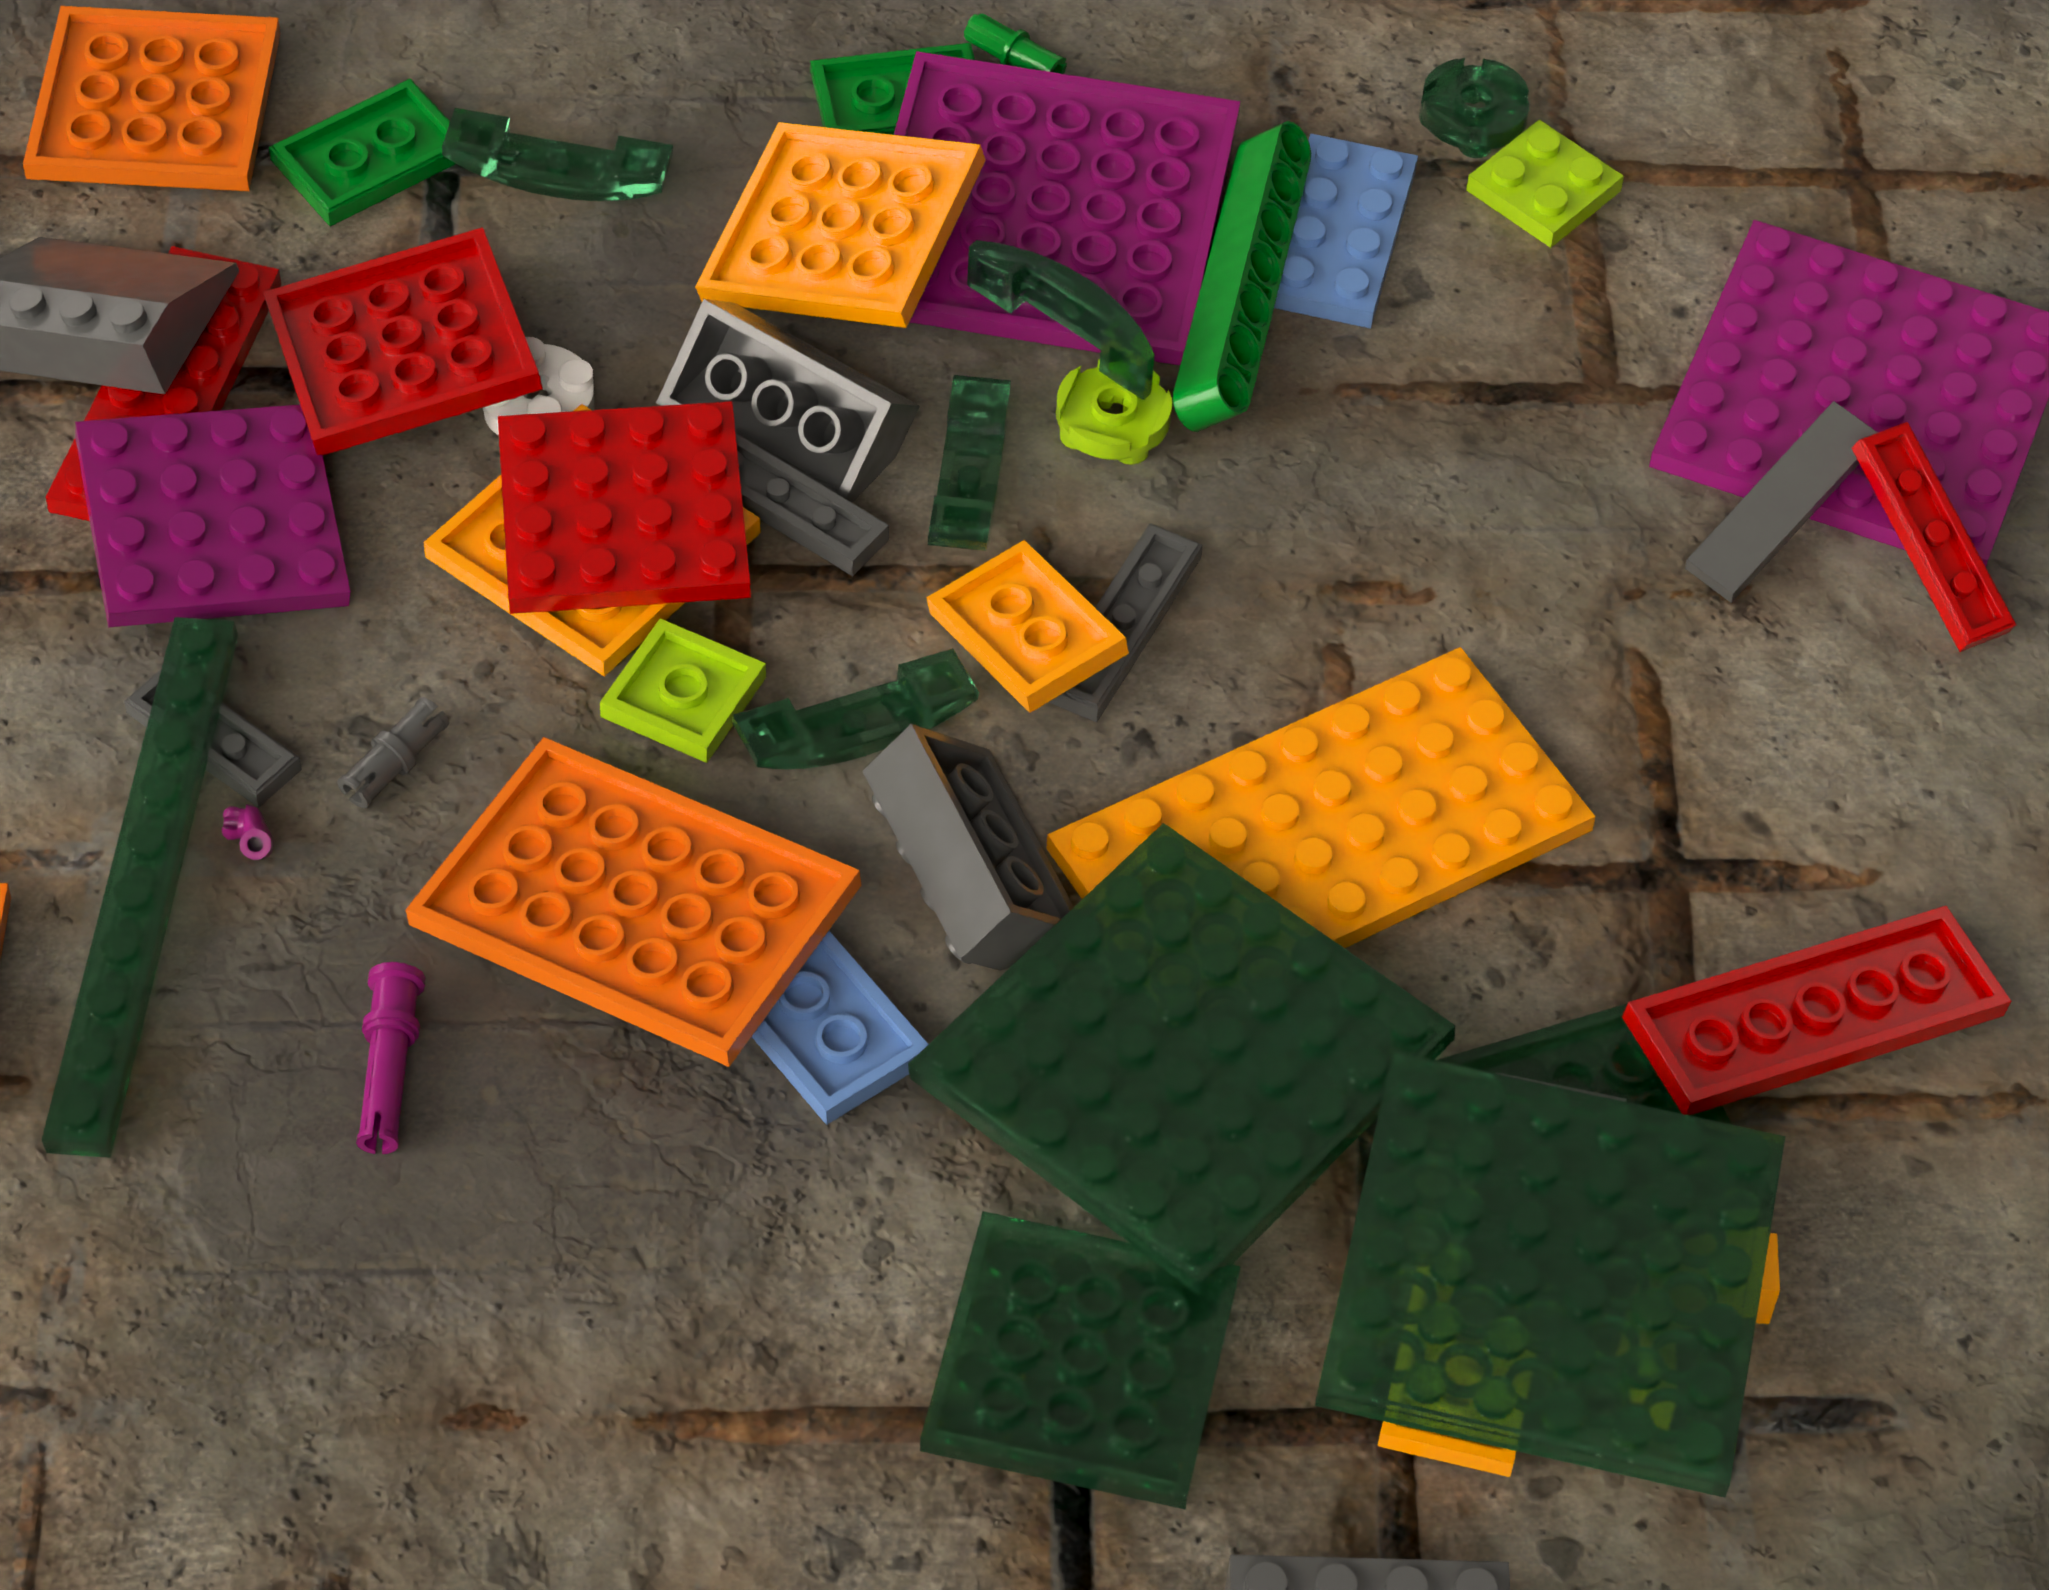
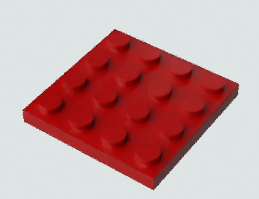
[263,227,543,456]
[498,401,751,614]

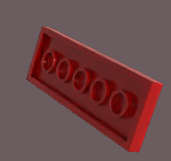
[46,246,281,521]
[1622,906,2012,1117]

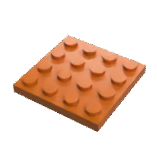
[23,6,281,191]

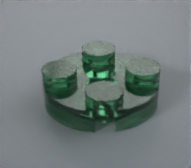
[1419,58,1530,159]

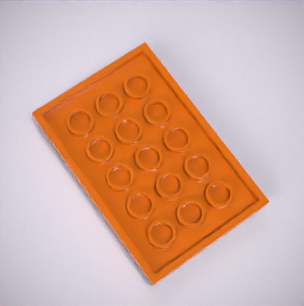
[405,737,862,1067]

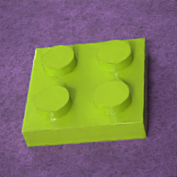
[1466,119,1624,248]
[600,618,766,763]

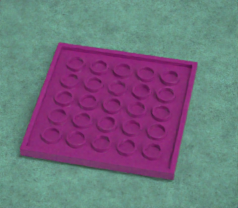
[894,51,1241,365]
[1649,220,2049,567]

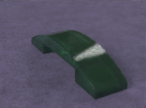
[442,108,673,201]
[967,240,1155,400]
[928,375,1011,551]
[732,648,979,770]

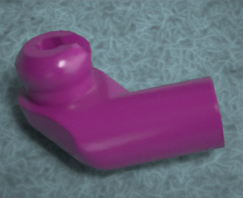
[222,804,274,860]

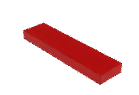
[1851,422,2016,652]

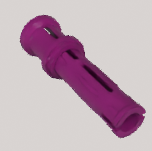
[356,962,426,1154]

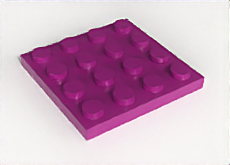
[75,405,351,628]

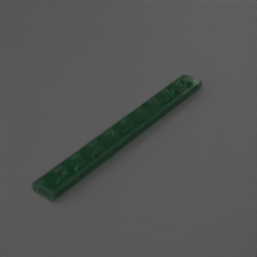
[42,617,238,1158]

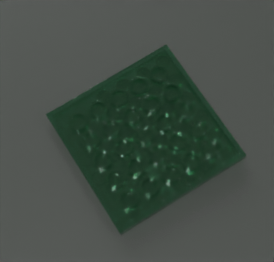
[908,823,1455,1296]
[1315,1052,1785,1498]

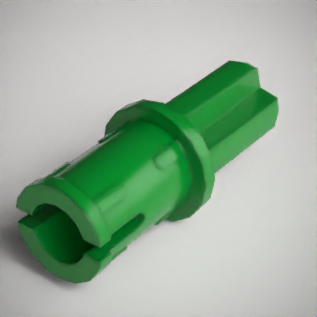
[964,14,1067,74]

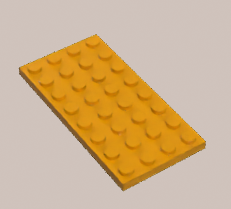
[1046,647,1596,1029]

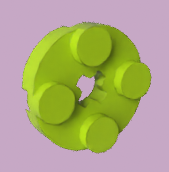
[1056,357,1172,465]

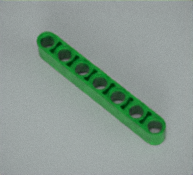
[1173,121,1311,432]

